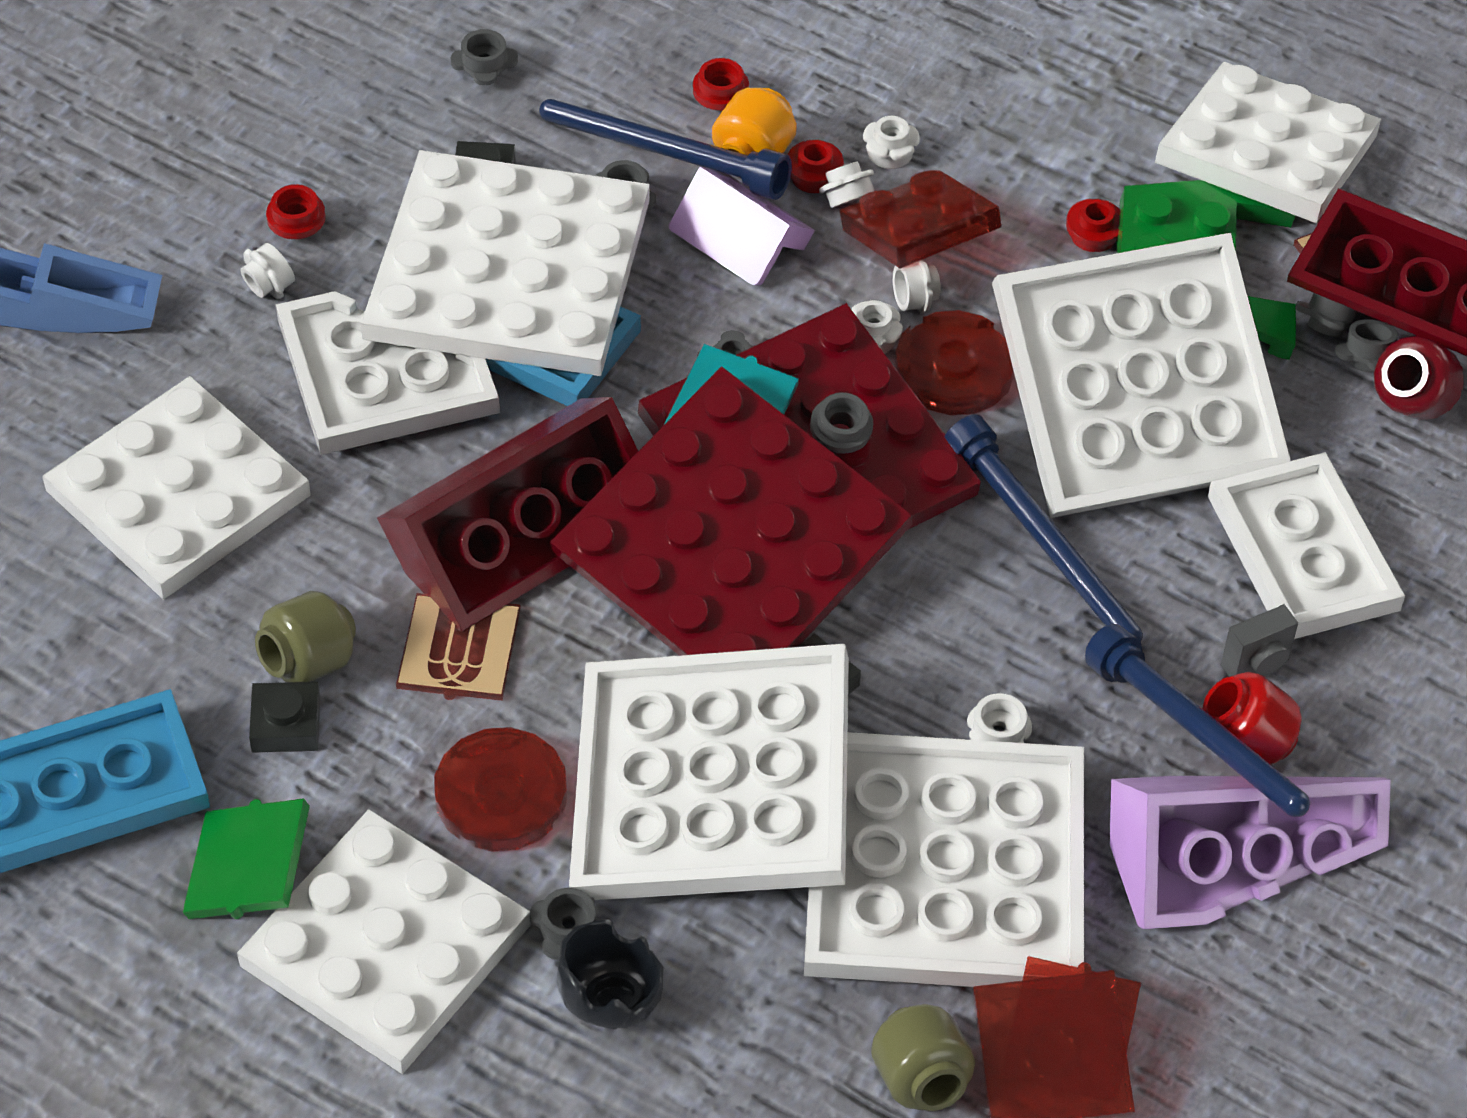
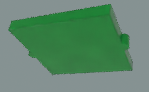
[183,798,310,919]

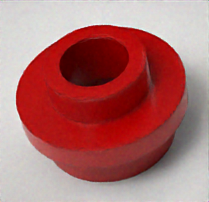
[693,58,749,111]
[787,140,844,193]
[266,184,326,239]
[1066,199,1120,252]

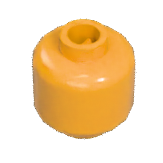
[712,87,797,155]

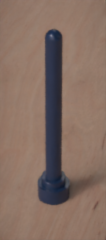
[539,99,792,200]
[944,414,1143,642]
[1085,624,1310,817]

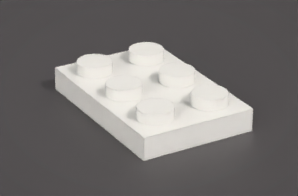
[1208,452,1405,639]

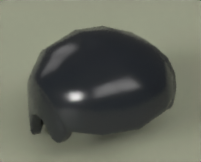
[557,919,664,1030]

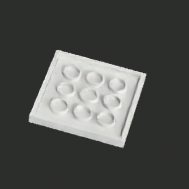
[361,150,650,376]
[992,233,1291,518]
[569,644,849,900]
[804,732,1084,994]

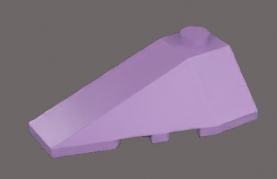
[1110,776,1391,929]

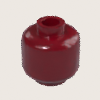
[1374,336,1464,420]

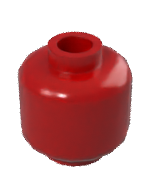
[1202,671,1302,765]

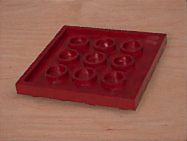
[638,303,981,530]
[550,366,912,656]

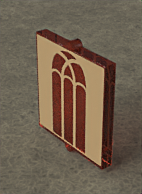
[396,593,521,701]

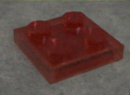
[839,170,1002,269]

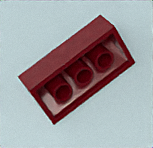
[1287,188,1467,356]
[377,397,638,632]

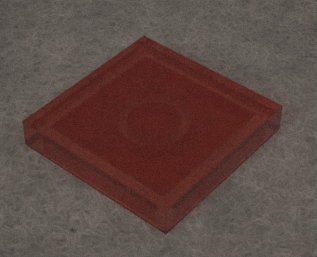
[972,970,1135,1118]

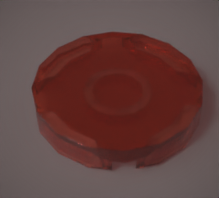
[894,310,1015,416]
[434,727,567,852]

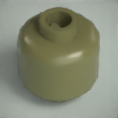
[255,591,356,682]
[871,1004,975,1111]

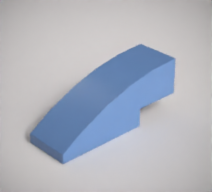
[0,243,162,333]

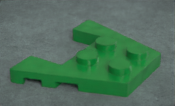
[1117,180,1296,360]

